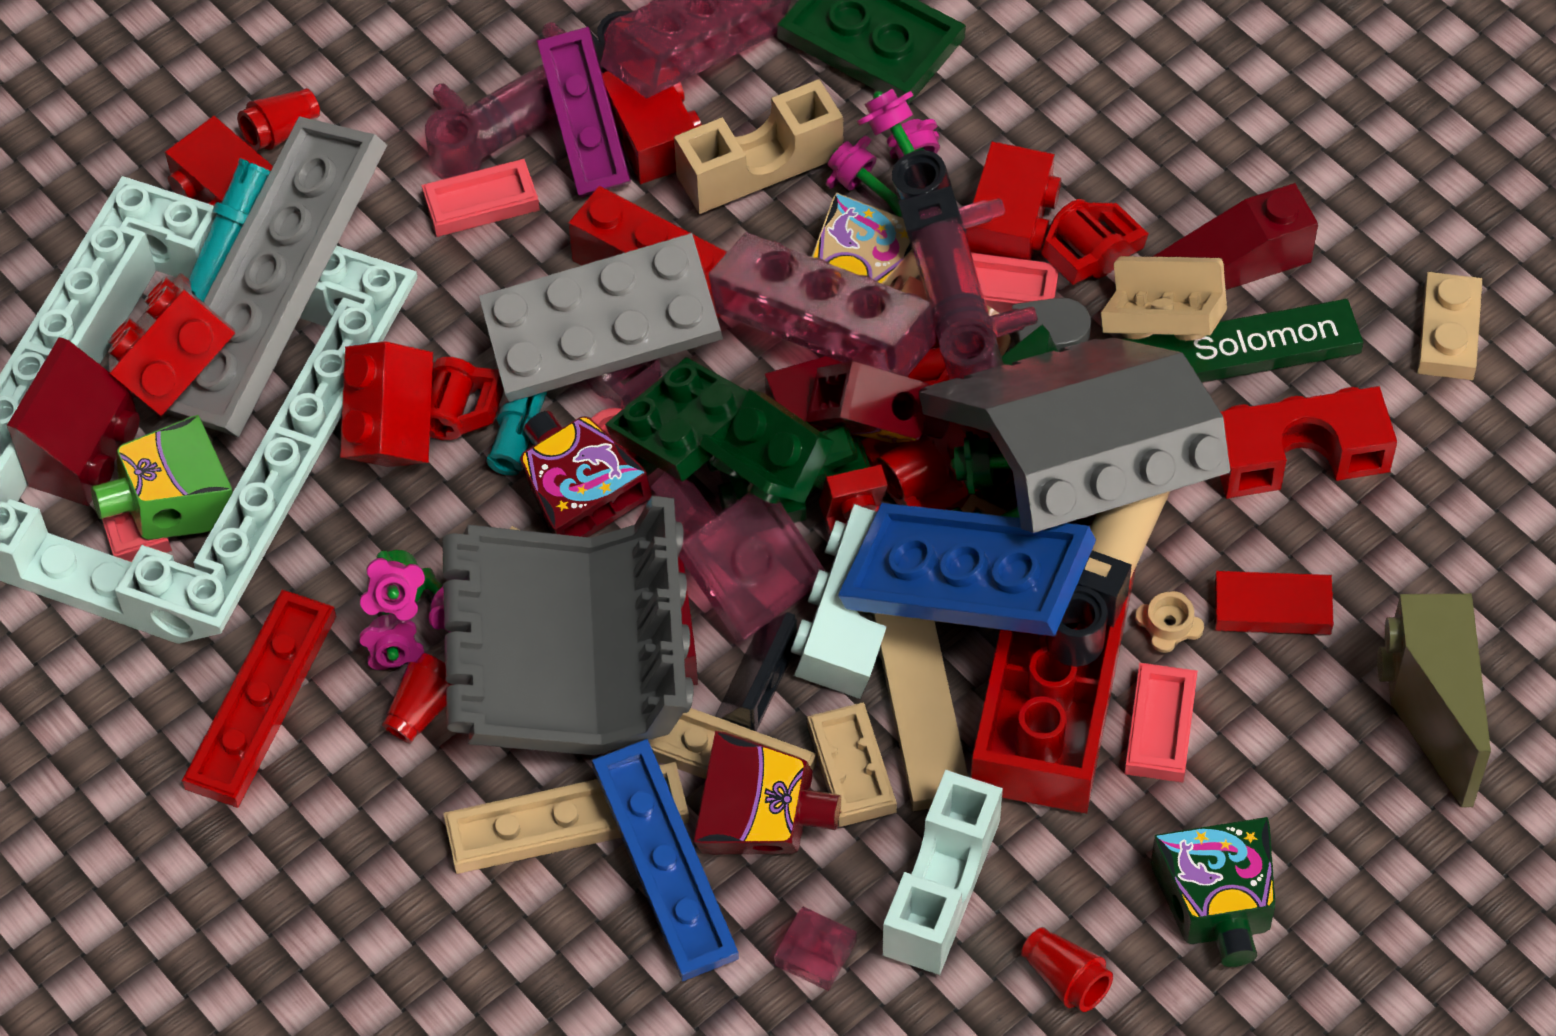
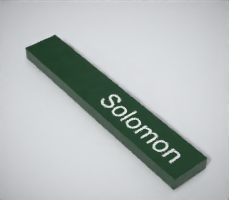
[1121,298,1364,382]

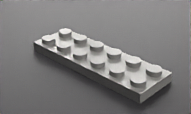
[164,116,387,437]

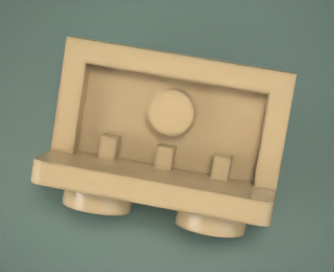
[1101,256,1227,341]

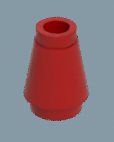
[237,88,320,151]
[382,653,455,744]
[1021,927,1113,1012]

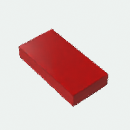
[1215,571,1334,635]

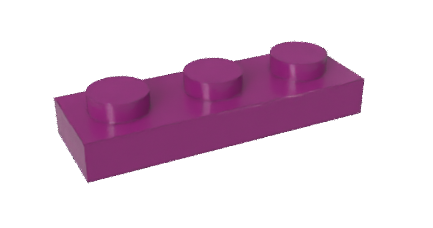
[537,27,631,197]

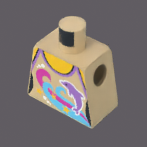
[810,193,929,326]

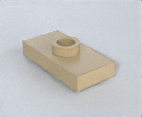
[807,702,897,827]

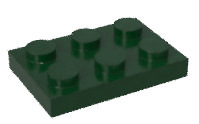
[777,0,966,105]

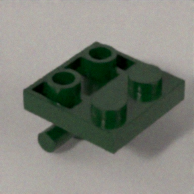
[605,357,747,482]

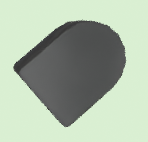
[1011,298,1091,352]

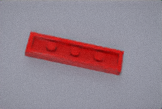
[182,589,337,808]

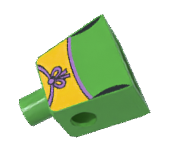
[91,415,233,540]

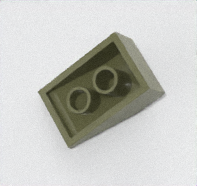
[1377,593,1491,807]

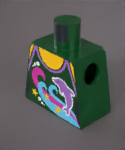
[1151,817,1275,967]

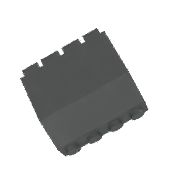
[919,338,1230,533]
[442,496,694,755]

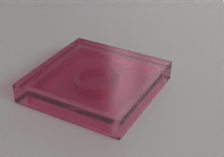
[679,492,826,642]

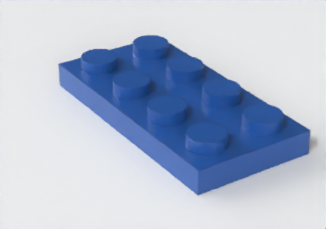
[838,503,1096,636]

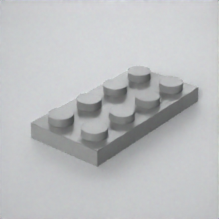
[479,233,723,402]

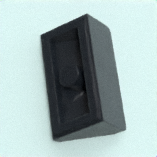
[715,612,797,732]

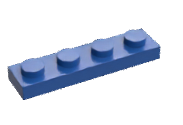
[592,739,739,982]

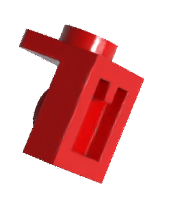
[819,465,888,537]

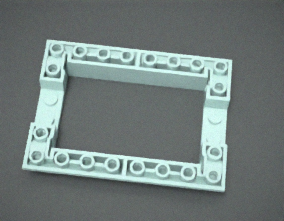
[0,176,418,644]

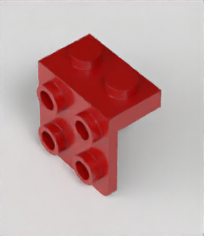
[108,273,235,416]

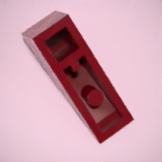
[1152,183,1318,290]

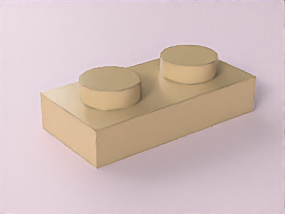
[1418,272,1483,380]

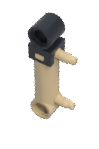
[1045,491,1170,667]

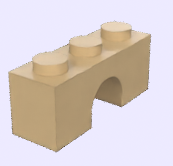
[674,79,843,214]

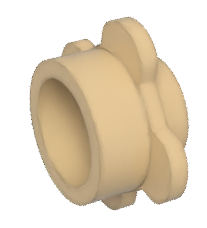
[1135,591,1204,653]

